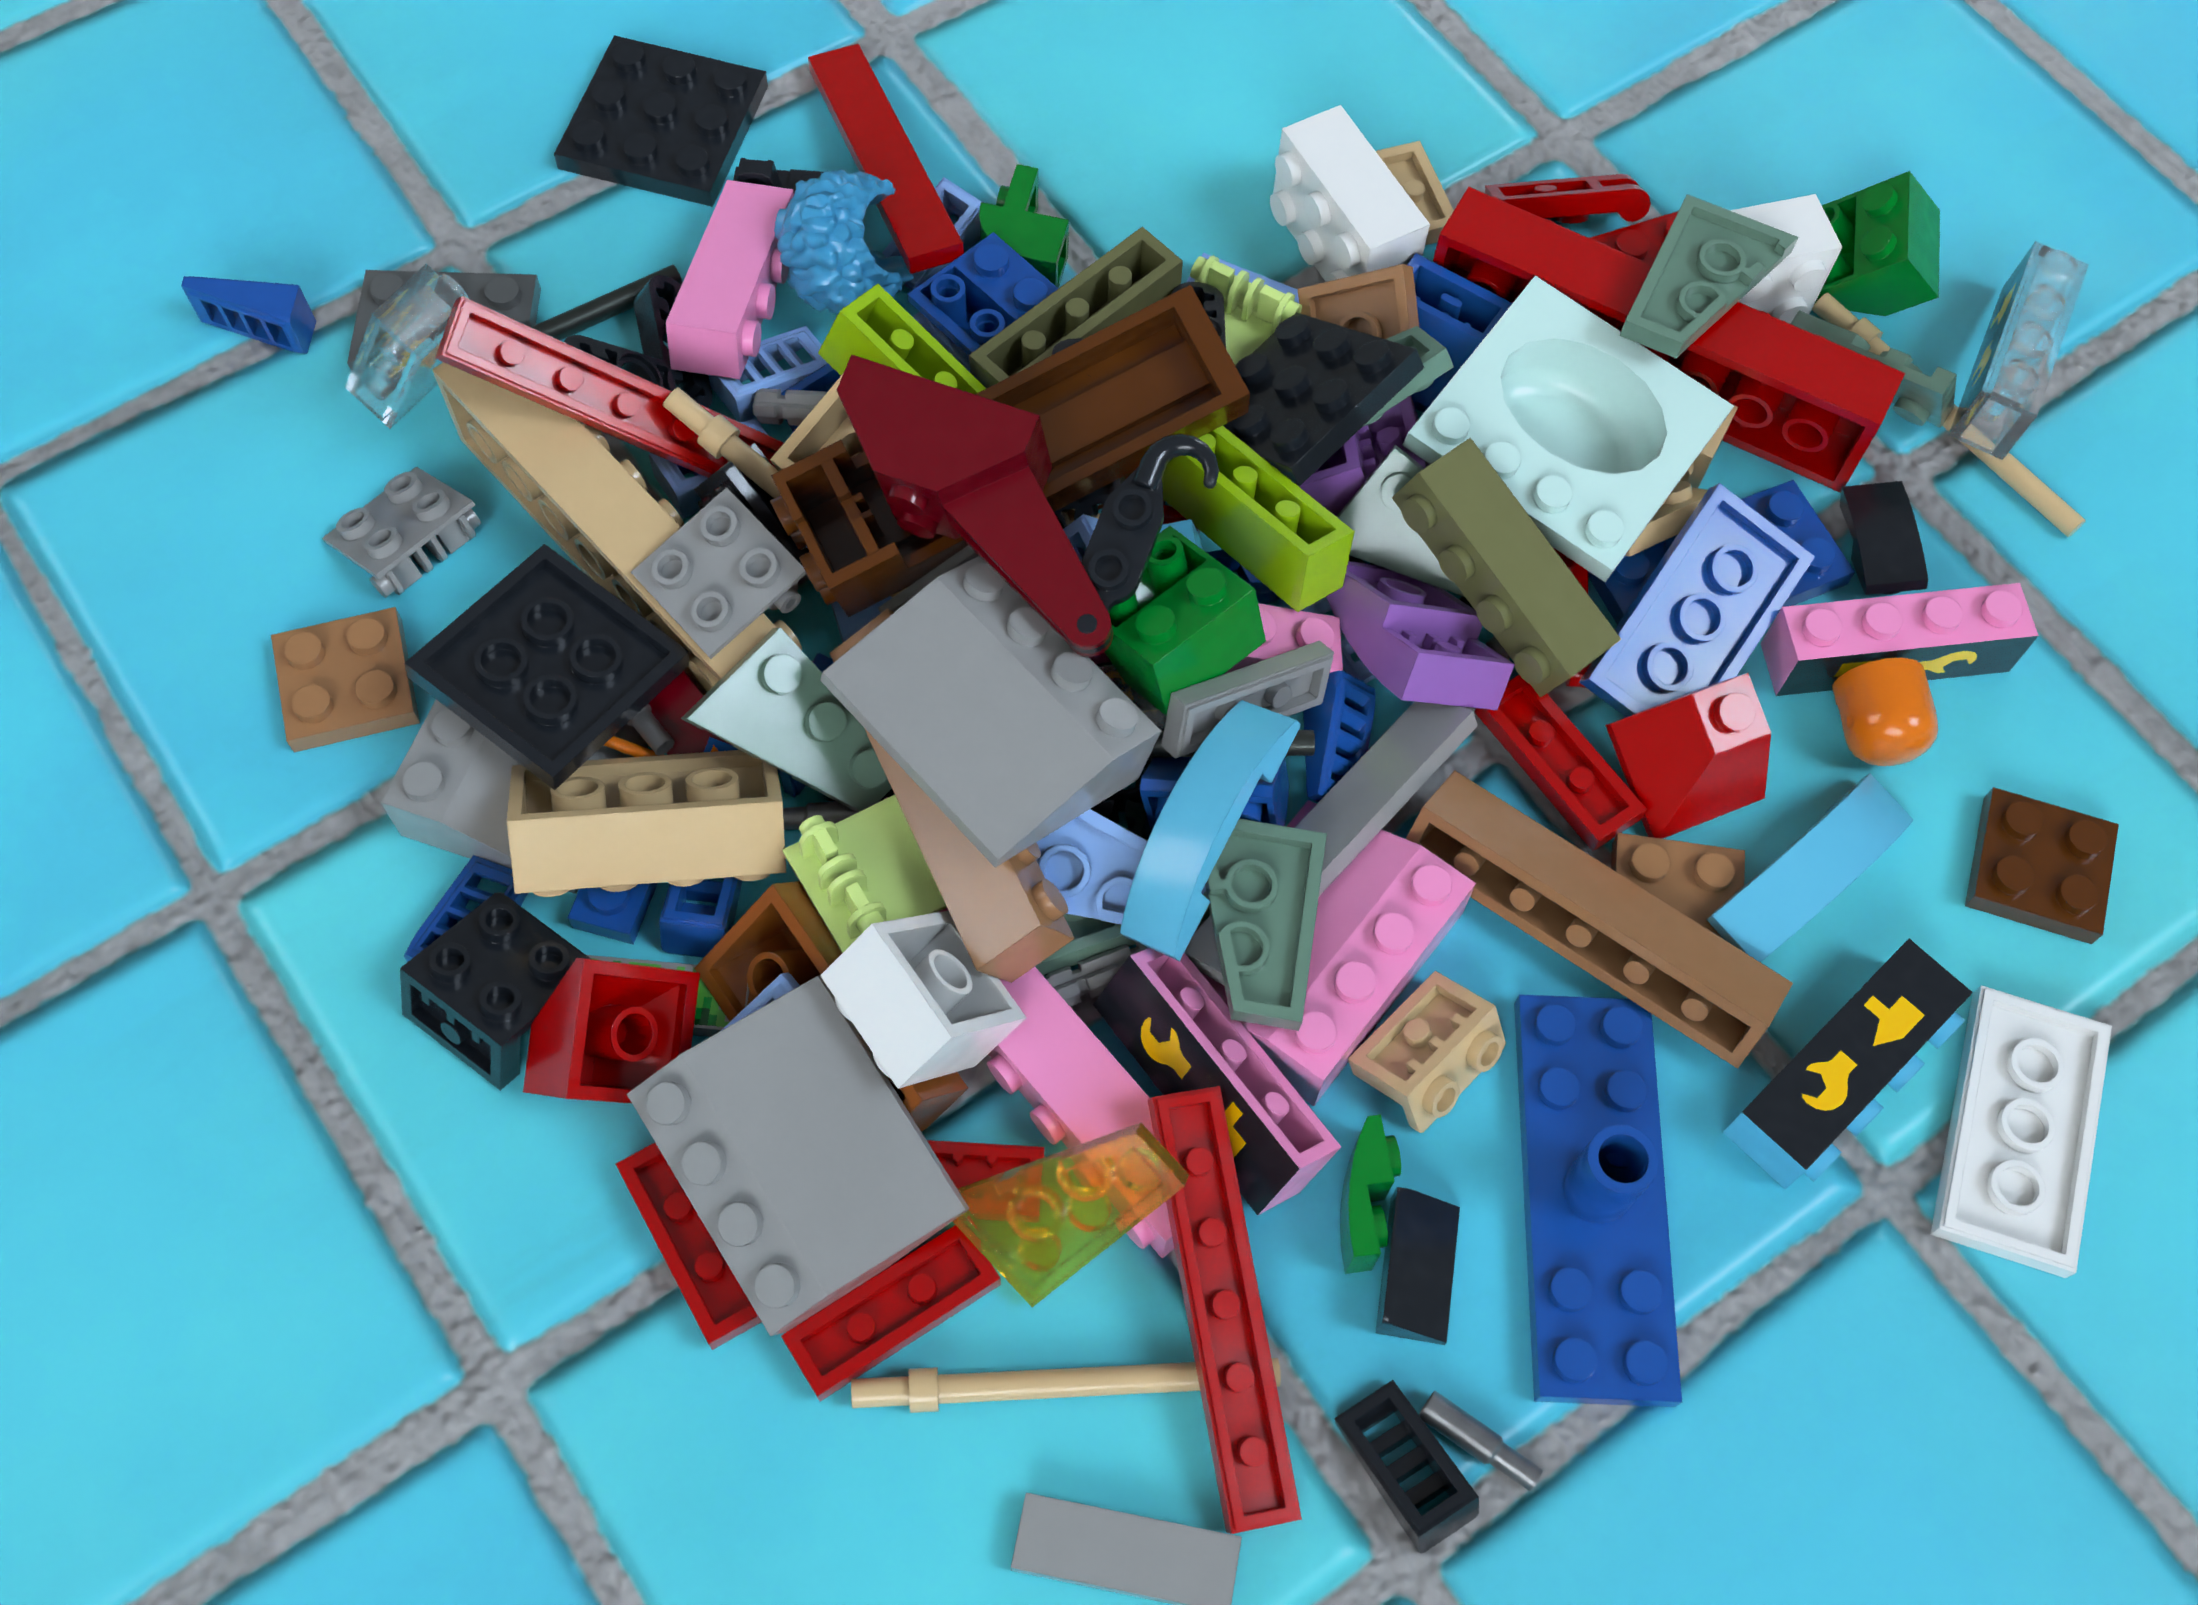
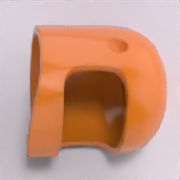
[1832,657,1938,766]

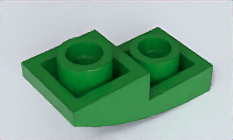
[1340,1114,1401,1274]

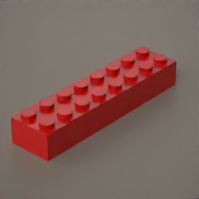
[1433,186,1905,493]

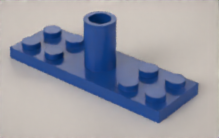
[1514,995,1682,1407]

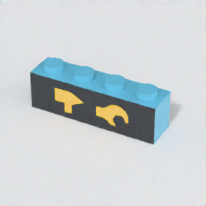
[1723,938,1973,1189]

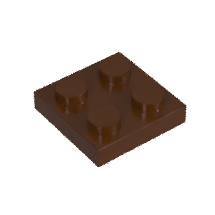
[1965,787,2119,944]

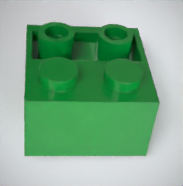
[1815,171,1940,316]
[1104,526,1266,716]

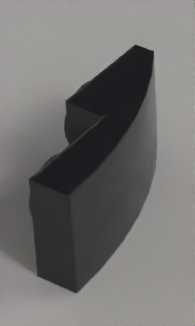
[1840,481,1928,595]

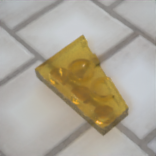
[952,1123,1189,1307]

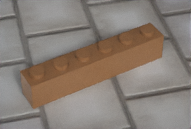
[830,608,1075,983]
[1406,770,1793,1069]

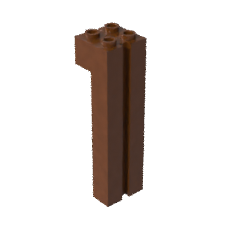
[770,284,1250,617]

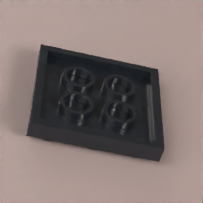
[554,35,768,207]
[1223,312,1424,486]
[404,544,689,790]

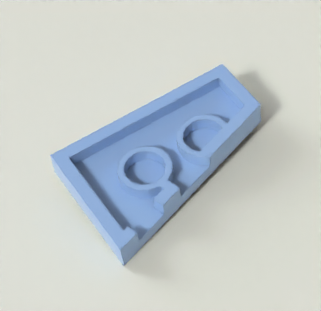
[1036,809,1206,925]

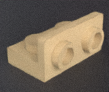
[1348,971,1506,1133]

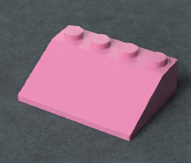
[1202,800,1476,1106]

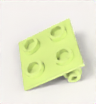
[1190,255,1302,366]
[782,795,947,953]

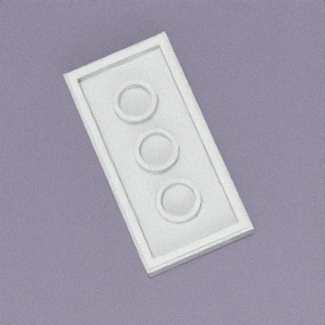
[1930,985,2112,1278]

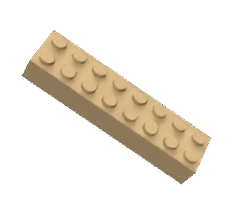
[432,362,802,695]

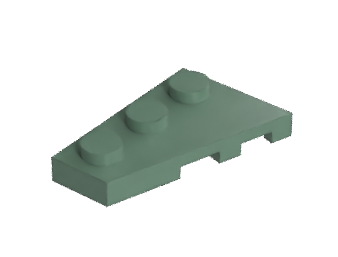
[1205,819,1327,1031]

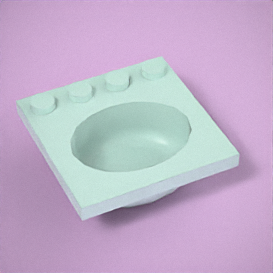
[1403,276,1734,582]

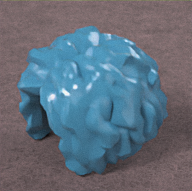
[774,170,914,315]

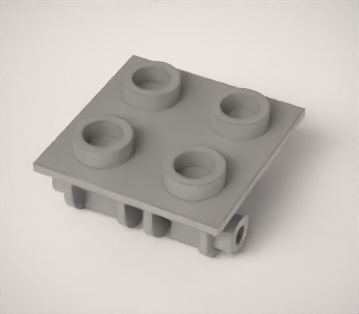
[322,467,481,598]
[631,487,807,659]

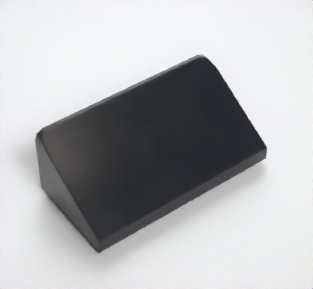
[1376,1187,1460,1345]

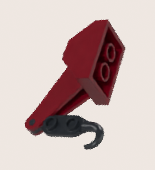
[837,355,1219,657]

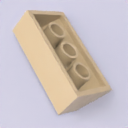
[507,750,786,897]

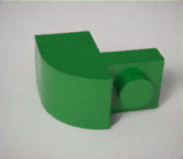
[979,164,1069,289]

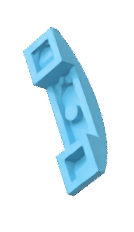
[1120,700,1301,961]
[1706,773,1913,962]

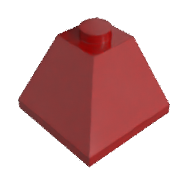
[1605,673,1771,839]
[523,958,700,1103]

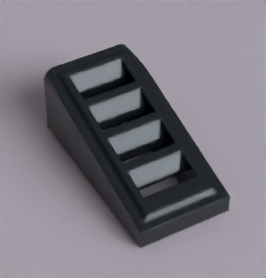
[1334,1380,1479,1553]

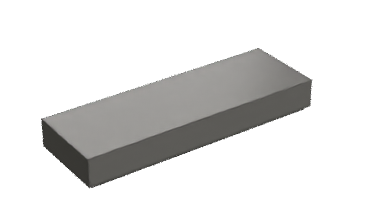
[1161,641,1334,759]
[1011,1493,1242,1605]

